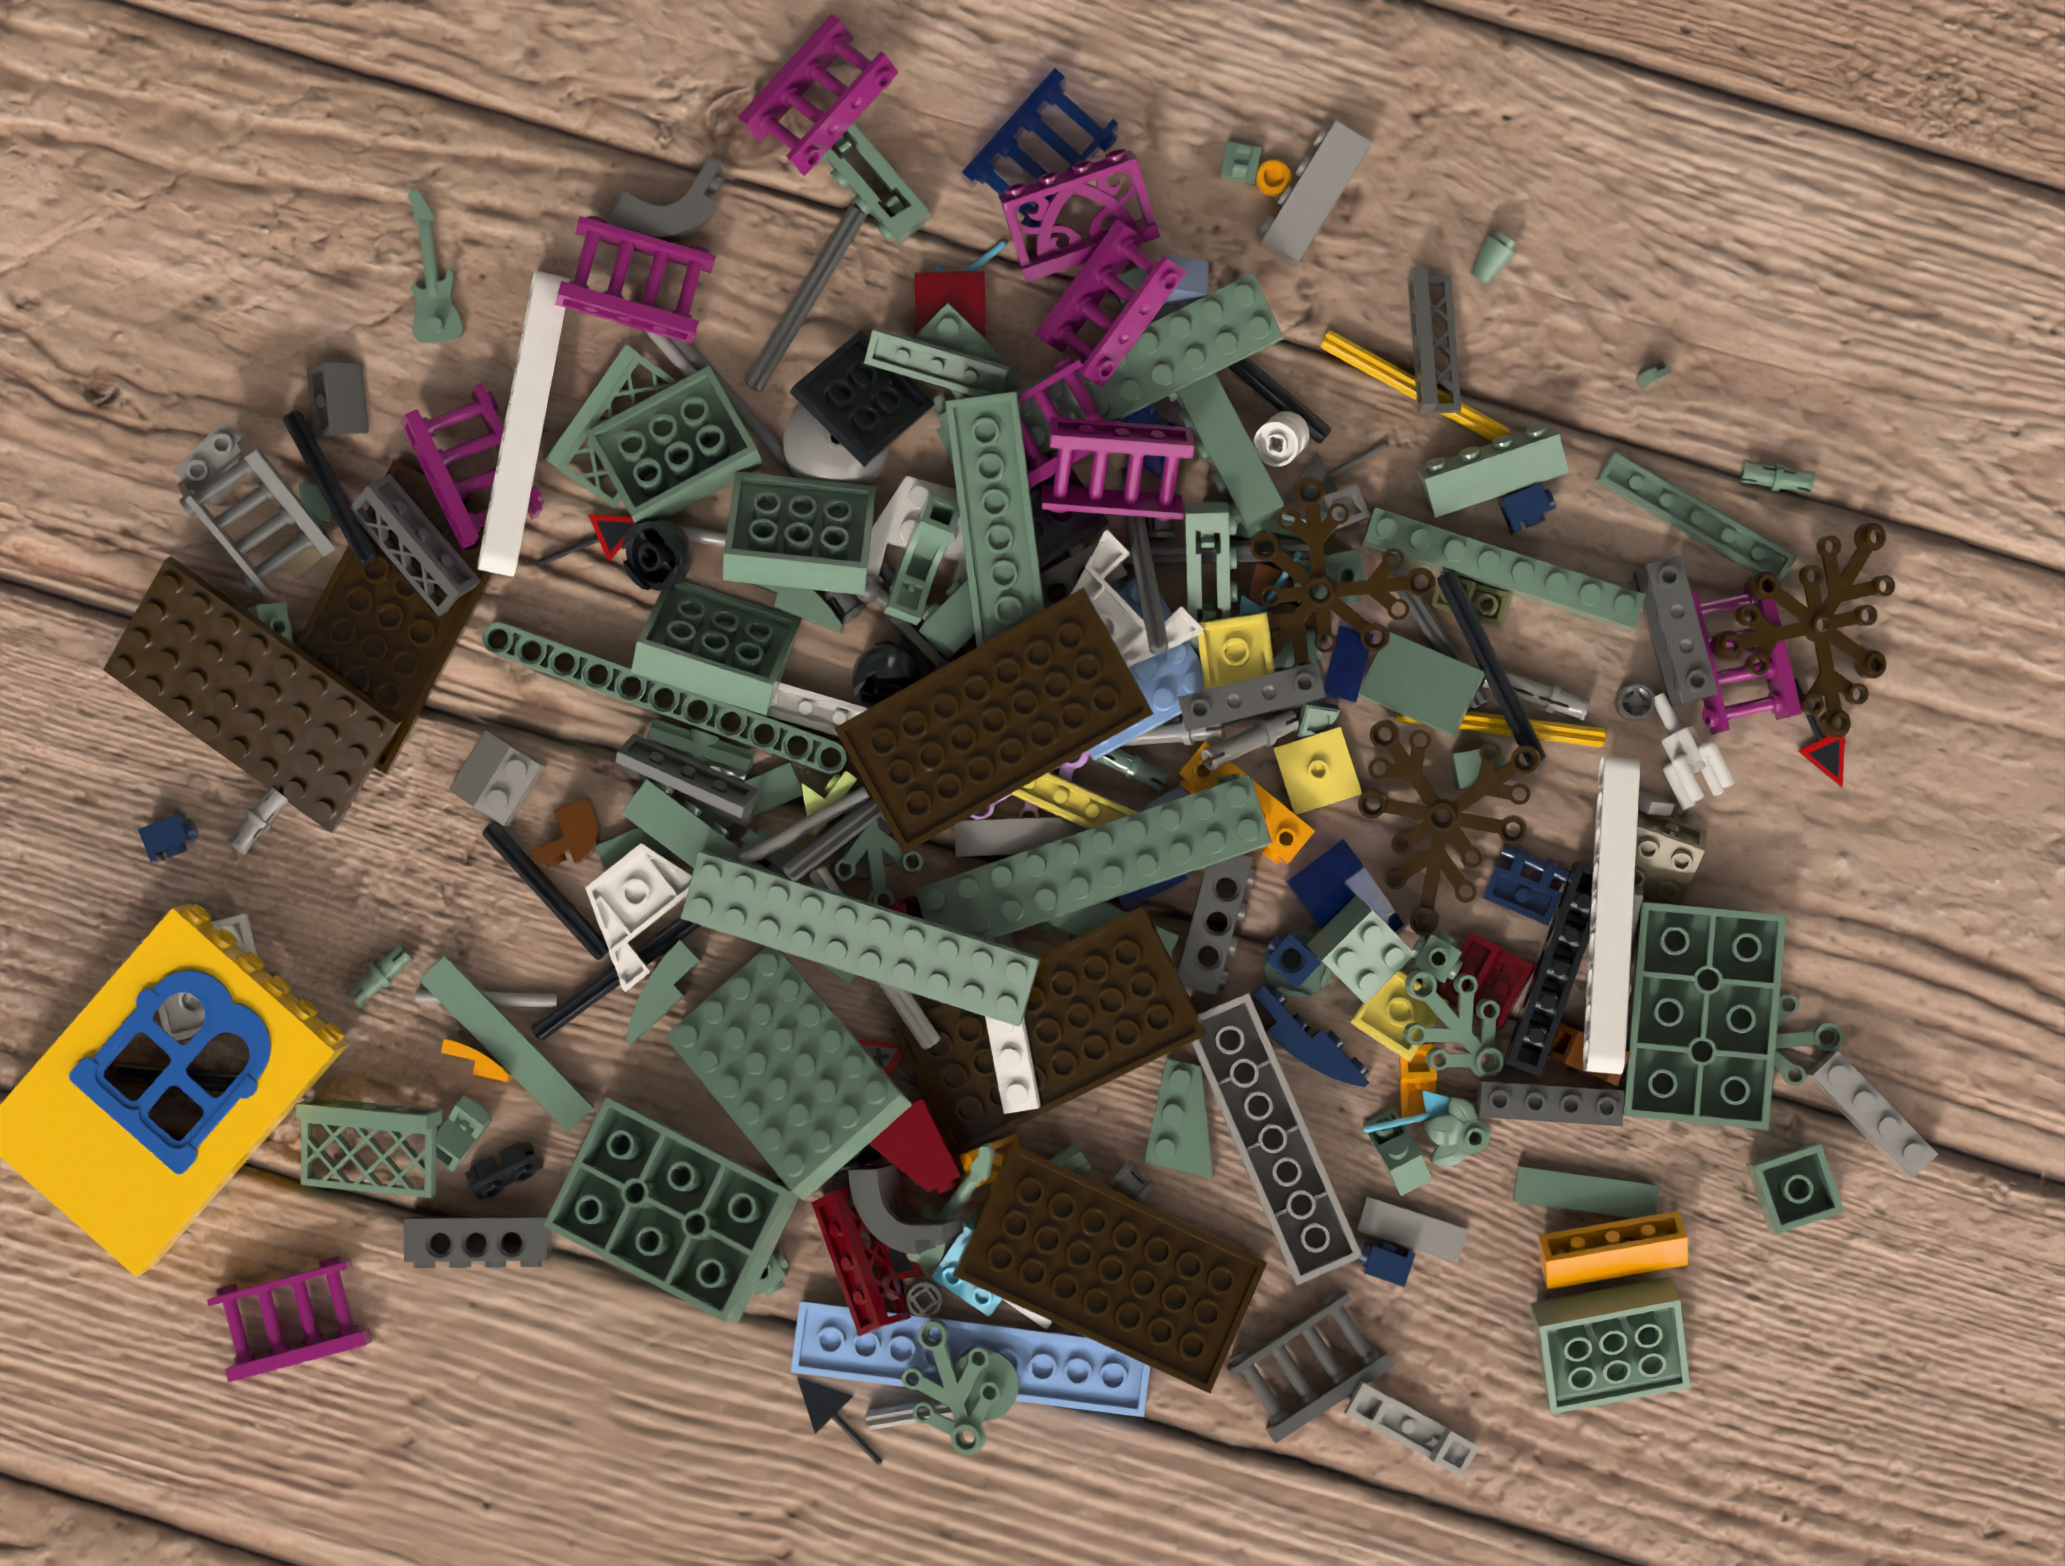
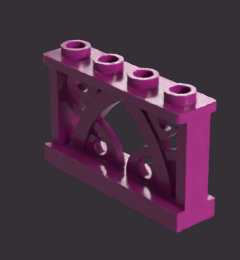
[998,149,1160,282]

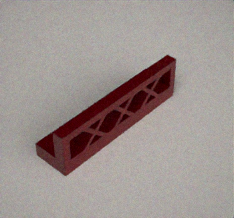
[812,1187,911,1337]

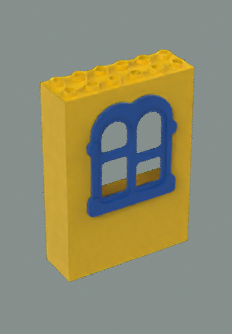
[0,904,349,1277]

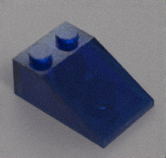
[1284,839,1404,932]

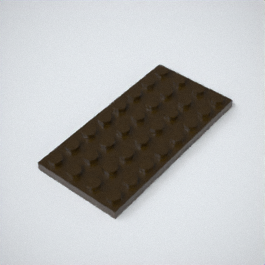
[295,460,495,775]
[103,557,402,833]
[834,588,1154,853]
[891,905,1207,1157]
[952,1144,1268,1394]

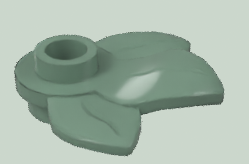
[1423,1097,1490,1167]

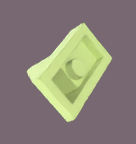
[802,771,859,837]

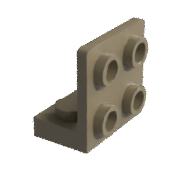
[1634,809,1707,905]

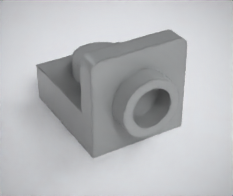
[1319,484,1370,532]

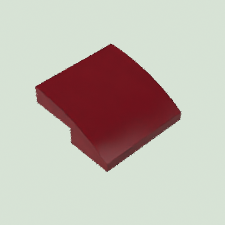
[914,271,986,339]
[1437,931,1536,1029]

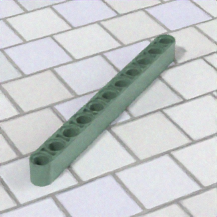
[481,622,848,775]

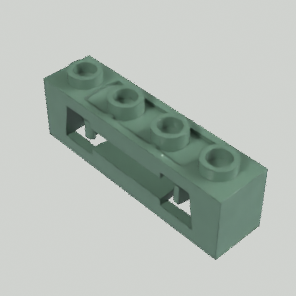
[819,123,931,246]
[1185,502,1237,649]

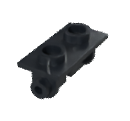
[465,1141,543,1199]

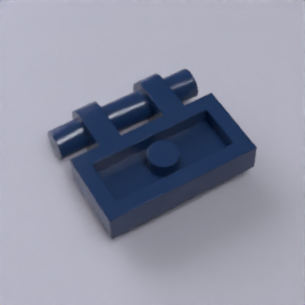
[1482,843,1570,926]

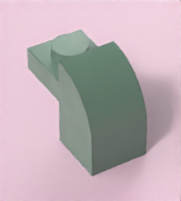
[436,1095,493,1173]

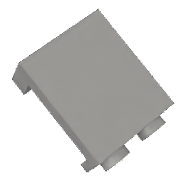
[175,421,265,506]

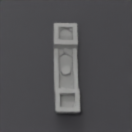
[955,817,1088,857]
[1344,1381,1480,1478]

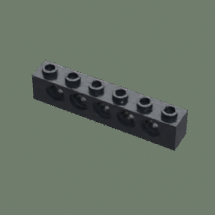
[1504,862,1593,1076]

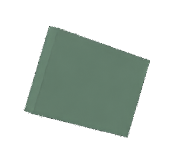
[1358,632,1485,737]

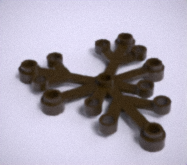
[1241,477,1436,668]
[1710,523,1895,738]
[1358,720,1540,935]

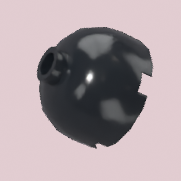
[622,519,693,591]
[852,641,922,704]

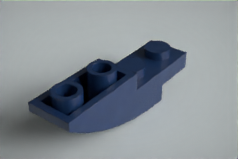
[1252,985,1370,1087]

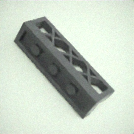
[1407,268,1461,414]
[350,474,481,616]
[615,733,759,827]

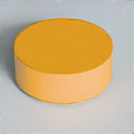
[1256,160,1291,197]

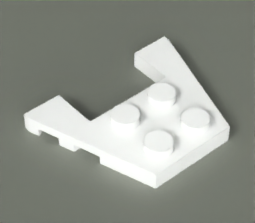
[867,476,968,598]
[1070,530,1204,668]
[585,843,692,992]

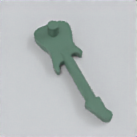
[408,190,464,344]
[907,1143,994,1270]

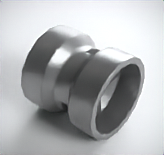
[1614,683,1655,721]
[907,1279,943,1318]

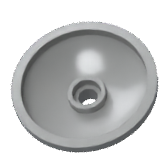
[783,404,889,485]

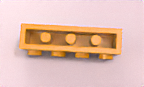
[1178,741,1315,865]
[1538,1211,1688,1289]

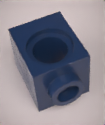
[1264,934,1322,989]

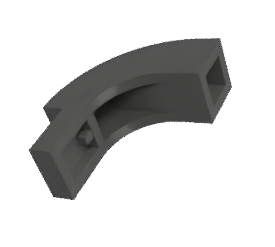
[607,157,725,242]
[848,1163,964,1254]

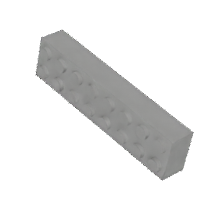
[1191,993,1363,1285]

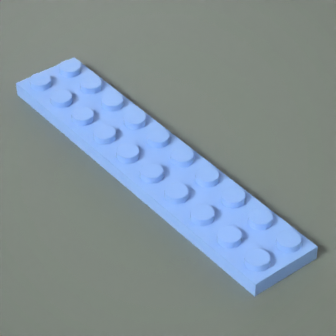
[791,1300,1150,1417]

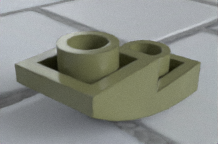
[1430,573,1513,629]

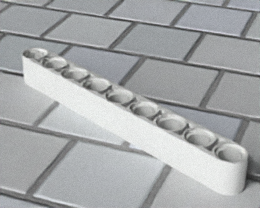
[478,270,570,577]
[1583,756,1640,1074]

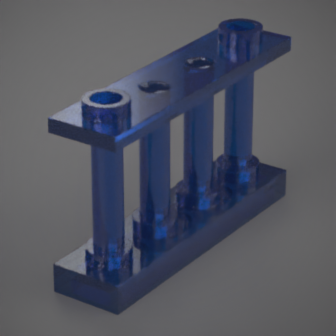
[961,68,1118,226]

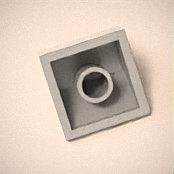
[449,730,546,827]

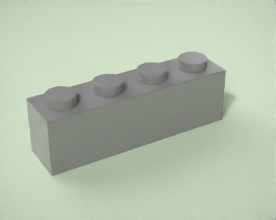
[1259,121,1372,268]
[1806,1050,1938,1179]

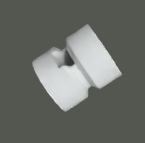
[1254,411,1310,467]

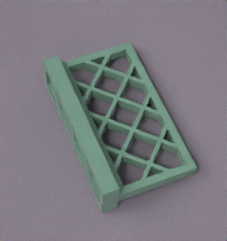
[545,344,678,509]
[296,1097,442,1198]

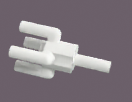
[1654,693,1736,811]

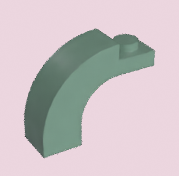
[884,493,960,625]

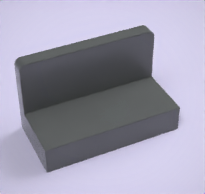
[306,363,369,439]

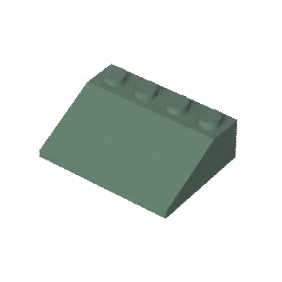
[585,366,764,524]
[723,471,876,595]
[631,580,802,716]
[1531,1277,1691,1414]

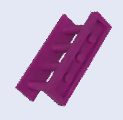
[737,14,899,176]
[555,216,716,344]
[1035,219,1187,387]
[1018,357,1119,488]
[401,383,544,550]
[1040,417,1195,521]
[1691,579,1802,735]
[207,1256,372,1383]

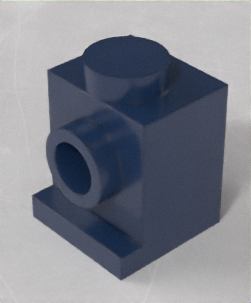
[1498,483,1556,535]
[138,814,199,863]
[1358,1240,1416,1287]

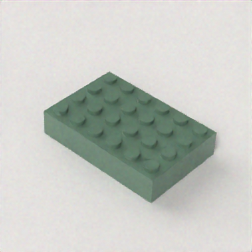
[1623,902,1786,1130]
[665,946,912,1200]
[543,1097,799,1323]

